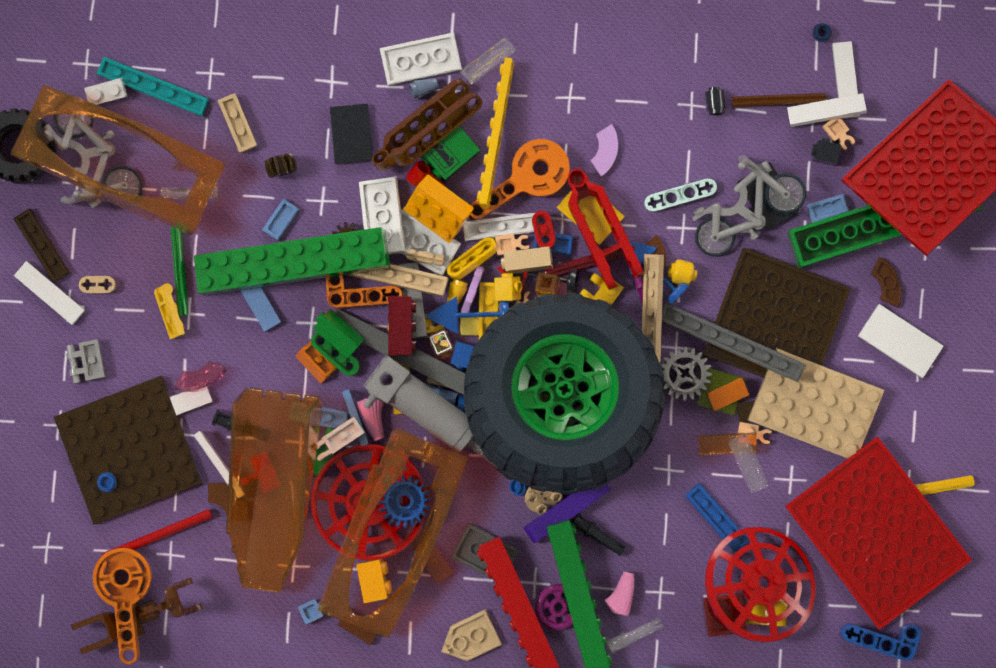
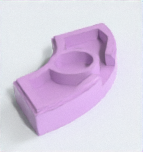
[590,124,618,177]
[461,266,484,313]

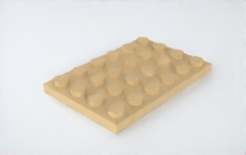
[748,348,884,458]

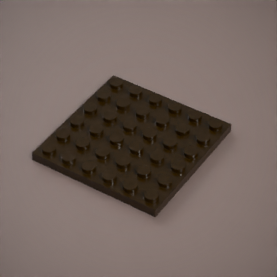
[702,247,851,378]
[54,375,203,525]

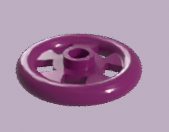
[536,584,573,630]

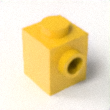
[494,273,522,301]

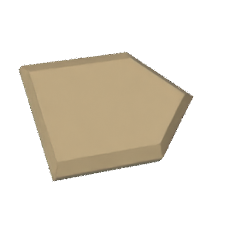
[441,609,502,661]

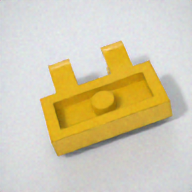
[579,273,624,305]

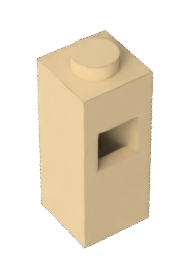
[501,247,553,274]

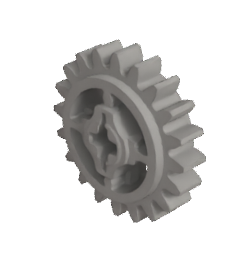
[661,347,712,401]

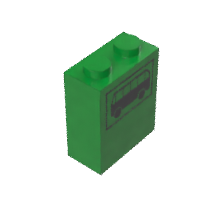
[420,126,480,182]

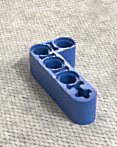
[839,623,921,661]

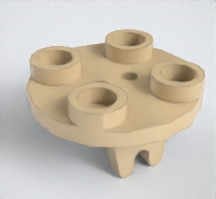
[525,487,562,515]

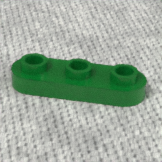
[311,332,359,376]

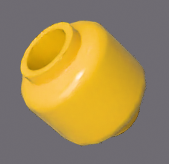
[668,259,697,285]

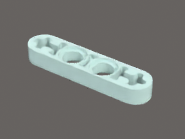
[644,179,717,212]

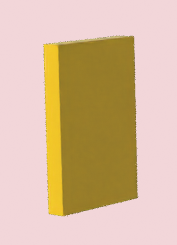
[556,190,625,245]

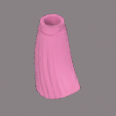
[356,398,385,441]
[604,571,635,616]

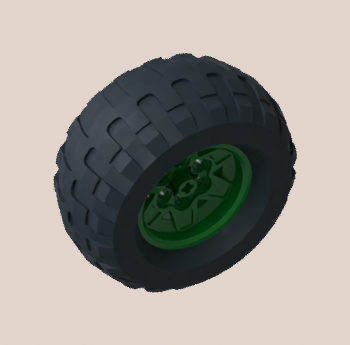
[464,293,665,494]

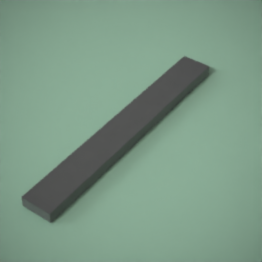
[662,303,806,383]
[335,309,465,395]

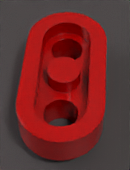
[532,211,555,248]

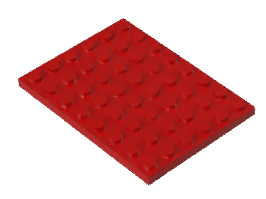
[842,79,996,257]
[785,436,972,630]

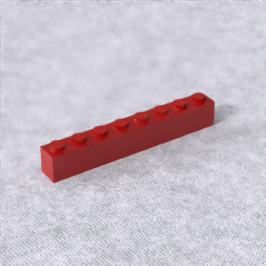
[477,536,560,668]

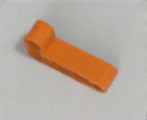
[326,275,403,309]

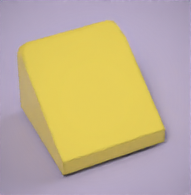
[460,317,479,336]

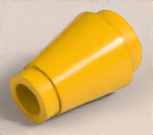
[447,279,468,306]

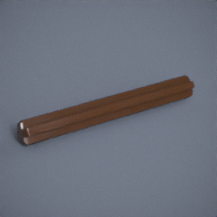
[732,93,826,107]

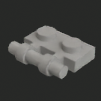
[66,339,106,384]

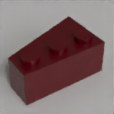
[388,296,416,355]

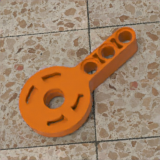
[470,139,570,220]
[93,548,152,664]

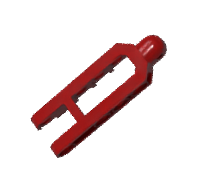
[567,169,644,290]

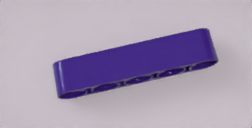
[523,484,611,544]

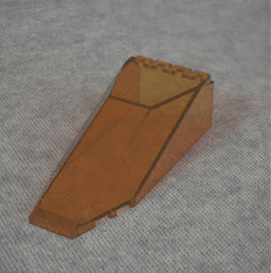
[226,387,322,593]

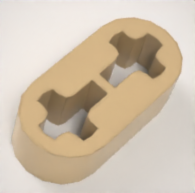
[79,276,117,294]

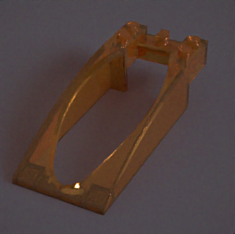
[10,85,226,236]
[317,429,469,638]

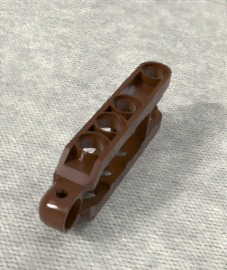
[372,79,483,171]

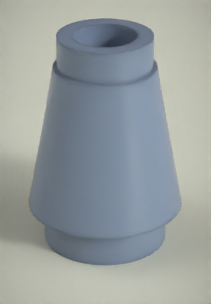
[409,78,439,99]

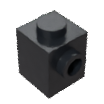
[811,138,841,166]

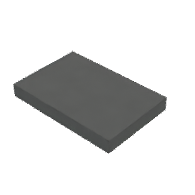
[451,523,519,580]

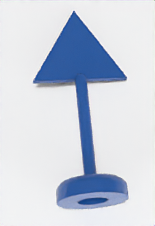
[628,241,689,305]
[425,296,509,334]

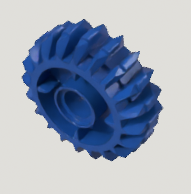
[378,475,430,528]

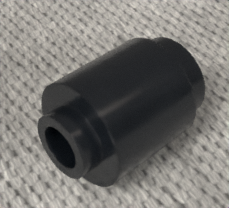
[705,87,726,116]

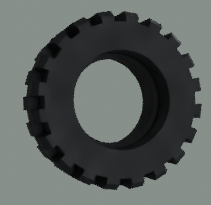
[0,108,57,184]

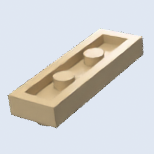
[217,93,257,154]

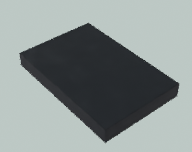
[330,103,373,164]
[737,162,800,231]

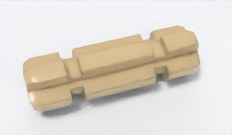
[406,249,444,266]

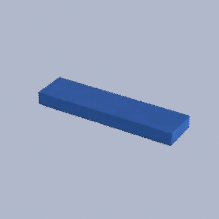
[684,483,749,553]

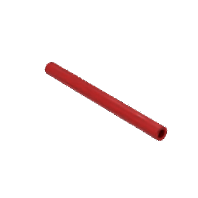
[102,509,213,556]

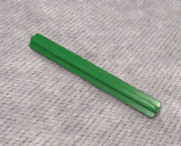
[170,222,189,316]

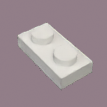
[84,78,127,106]

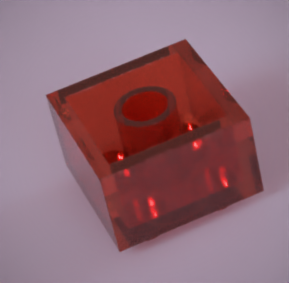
[701,592,747,637]

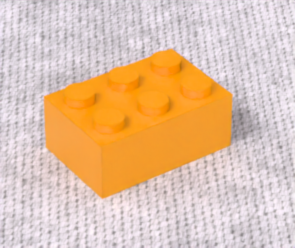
[403,174,474,244]
[356,559,392,603]

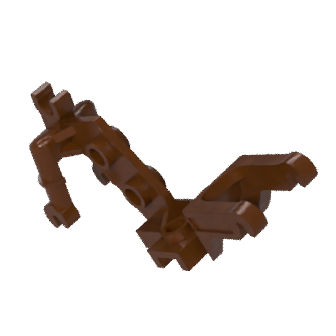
[71,577,203,655]

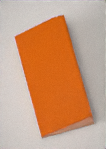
[296,342,338,384]
[706,377,749,411]

